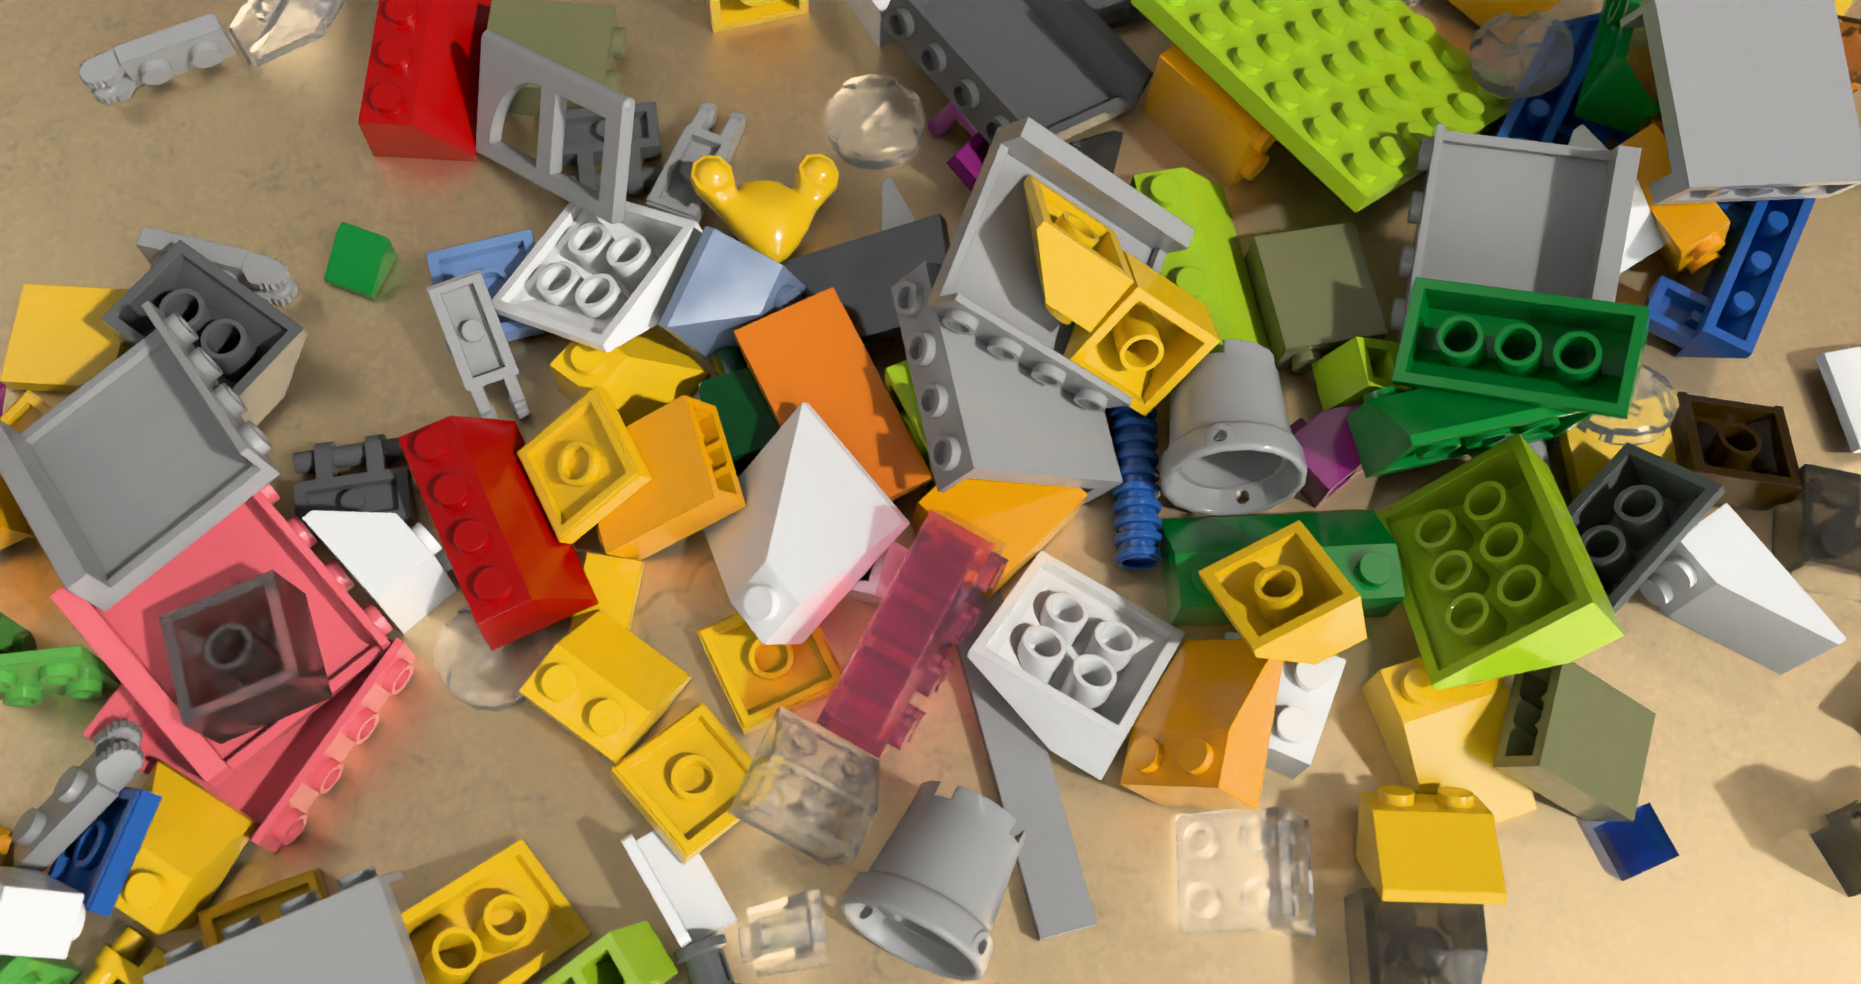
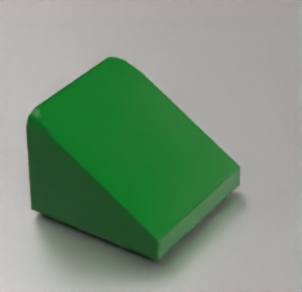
[324,222,398,300]

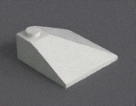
[492,201,703,353]
[703,402,910,645]
[967,550,1186,780]

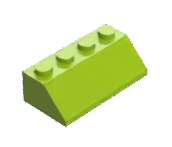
[1130,167,1271,355]

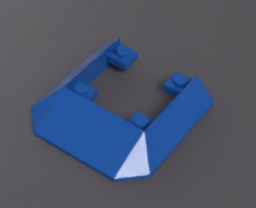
[1496,12,1816,359]

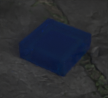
[1593,802,1679,881]

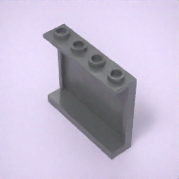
[881,0,1154,145]

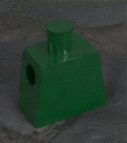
[698,346,780,477]

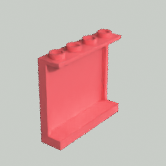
[49,483,393,788]
[82,636,417,855]

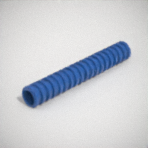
[1108,406,1164,570]

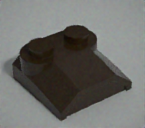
[1674,391,1804,511]

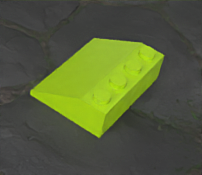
[1376,433,1625,690]

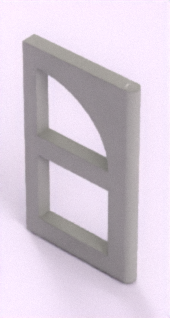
[476,30,635,224]

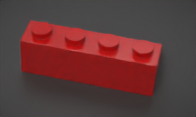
[358,0,492,162]
[397,416,599,651]

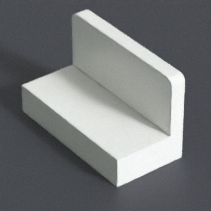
[621,830,738,948]

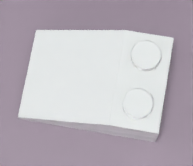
[1639,503,1847,675]

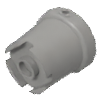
[1161,339,1307,516]
[839,780,1027,981]

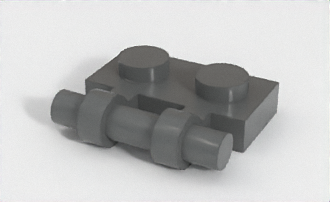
[562,102,663,195]
[293,434,416,540]

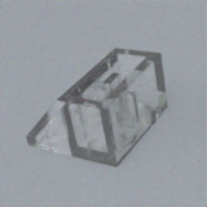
[728,707,880,867]

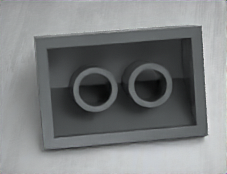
[100,240,307,426]
[1567,442,1725,614]

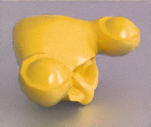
[689,153,839,263]

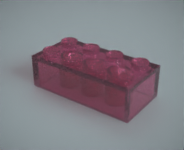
[816,510,1009,759]

